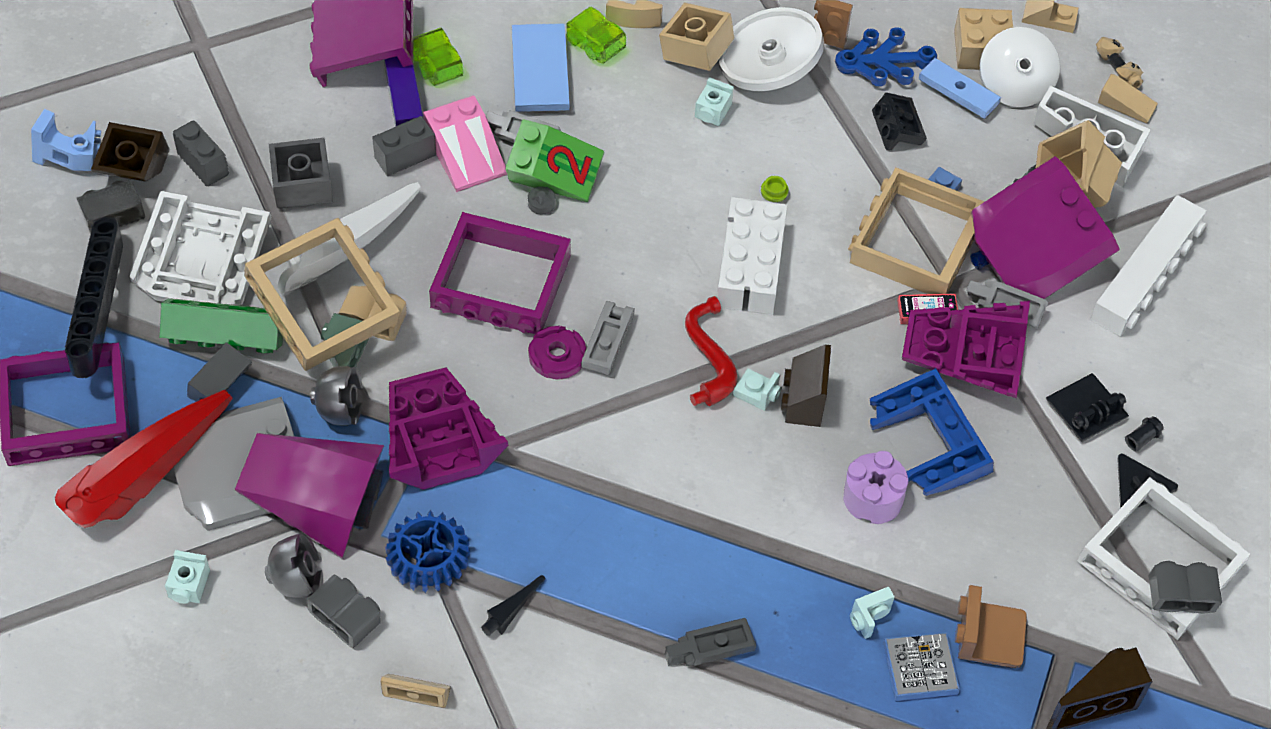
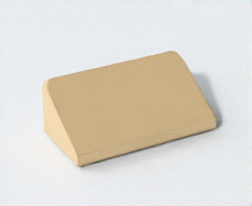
[380,674,451,708]

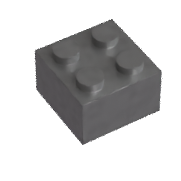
[269,137,333,208]

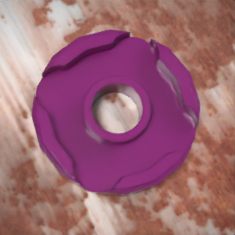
[528,325,586,380]

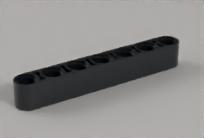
[65,217,123,378]

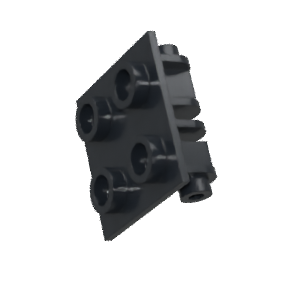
[1046,373,1129,442]

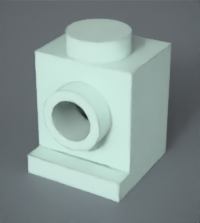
[694,77,734,126]
[165,550,210,604]

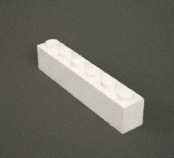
[1090,195,1207,336]

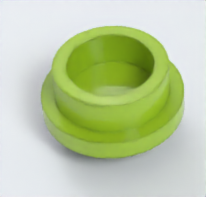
[761,176,789,202]

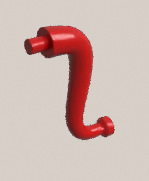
[685,296,738,406]

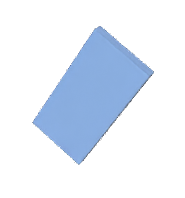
[512,24,570,112]

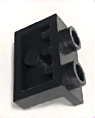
[872,92,927,150]

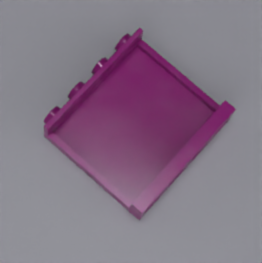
[309,0,413,87]

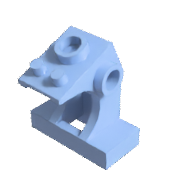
[31,109,101,171]

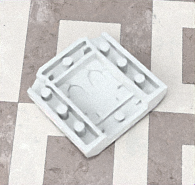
[129,191,272,305]

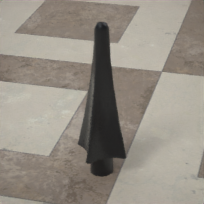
[481,575,546,636]

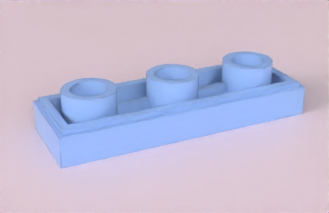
[919,58,1001,119]

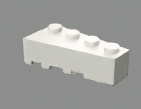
[1034,86,1150,188]

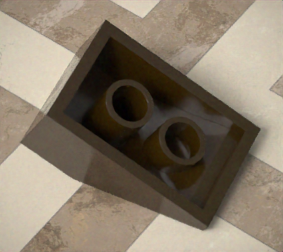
[1046,647,1153,729]

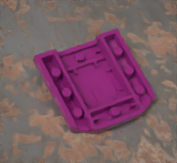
[971,156,1120,299]

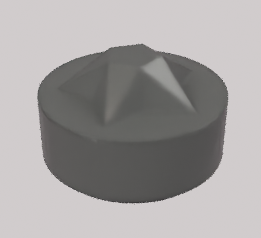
[528,186,555,214]

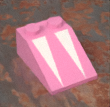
[423,95,507,192]

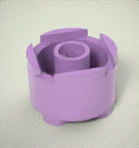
[843,451,908,524]

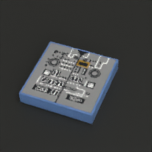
[883,632,960,701]

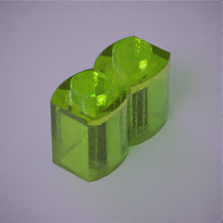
[566,7,626,64]
[413,27,463,86]

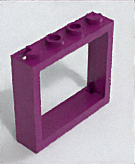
[429,212,571,334]
[0,342,131,466]

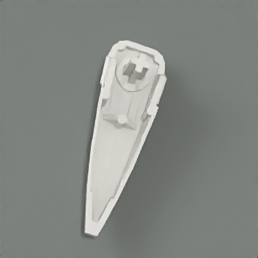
[277,182,421,296]

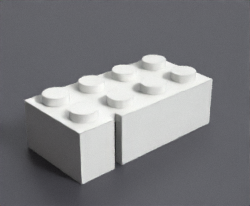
[717,197,787,315]

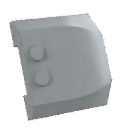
[173,397,294,531]

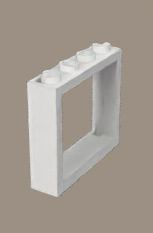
[1077,477,1250,640]

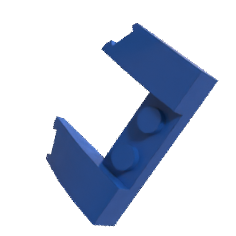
[870,368,994,496]

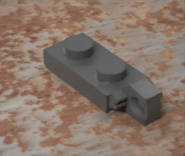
[664,618,756,666]

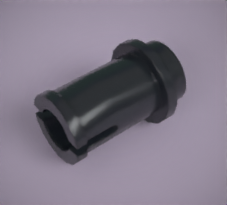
[1125,416,1164,452]

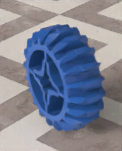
[385,510,470,593]

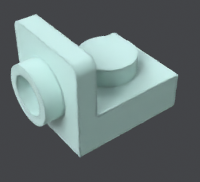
[733,368,782,411]
[850,587,895,639]

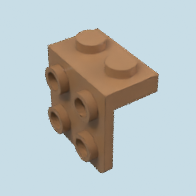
[814,0,853,49]
[955,585,1027,668]

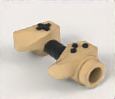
[1096,37,1144,89]

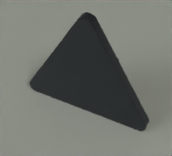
[1117,453,1178,508]

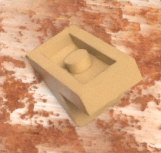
[1022,0,1079,33]

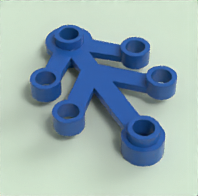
[835,27,937,86]

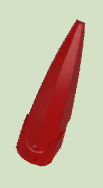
[55,390,233,528]

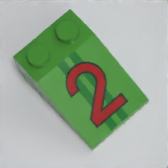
[505,119,604,202]

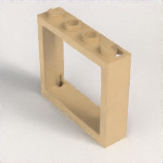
[848,167,984,294]
[244,218,401,371]

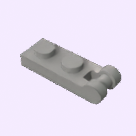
[581,301,635,375]

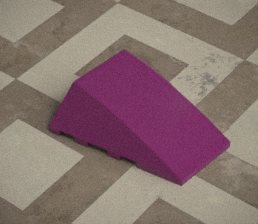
[902,301,1030,399]
[389,367,509,490]
[235,433,384,559]

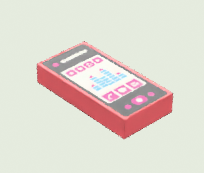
[897,294,958,324]

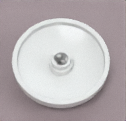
[719,7,824,91]

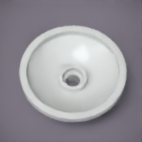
[979,27,1060,108]

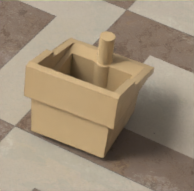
[1036,120,1122,208]

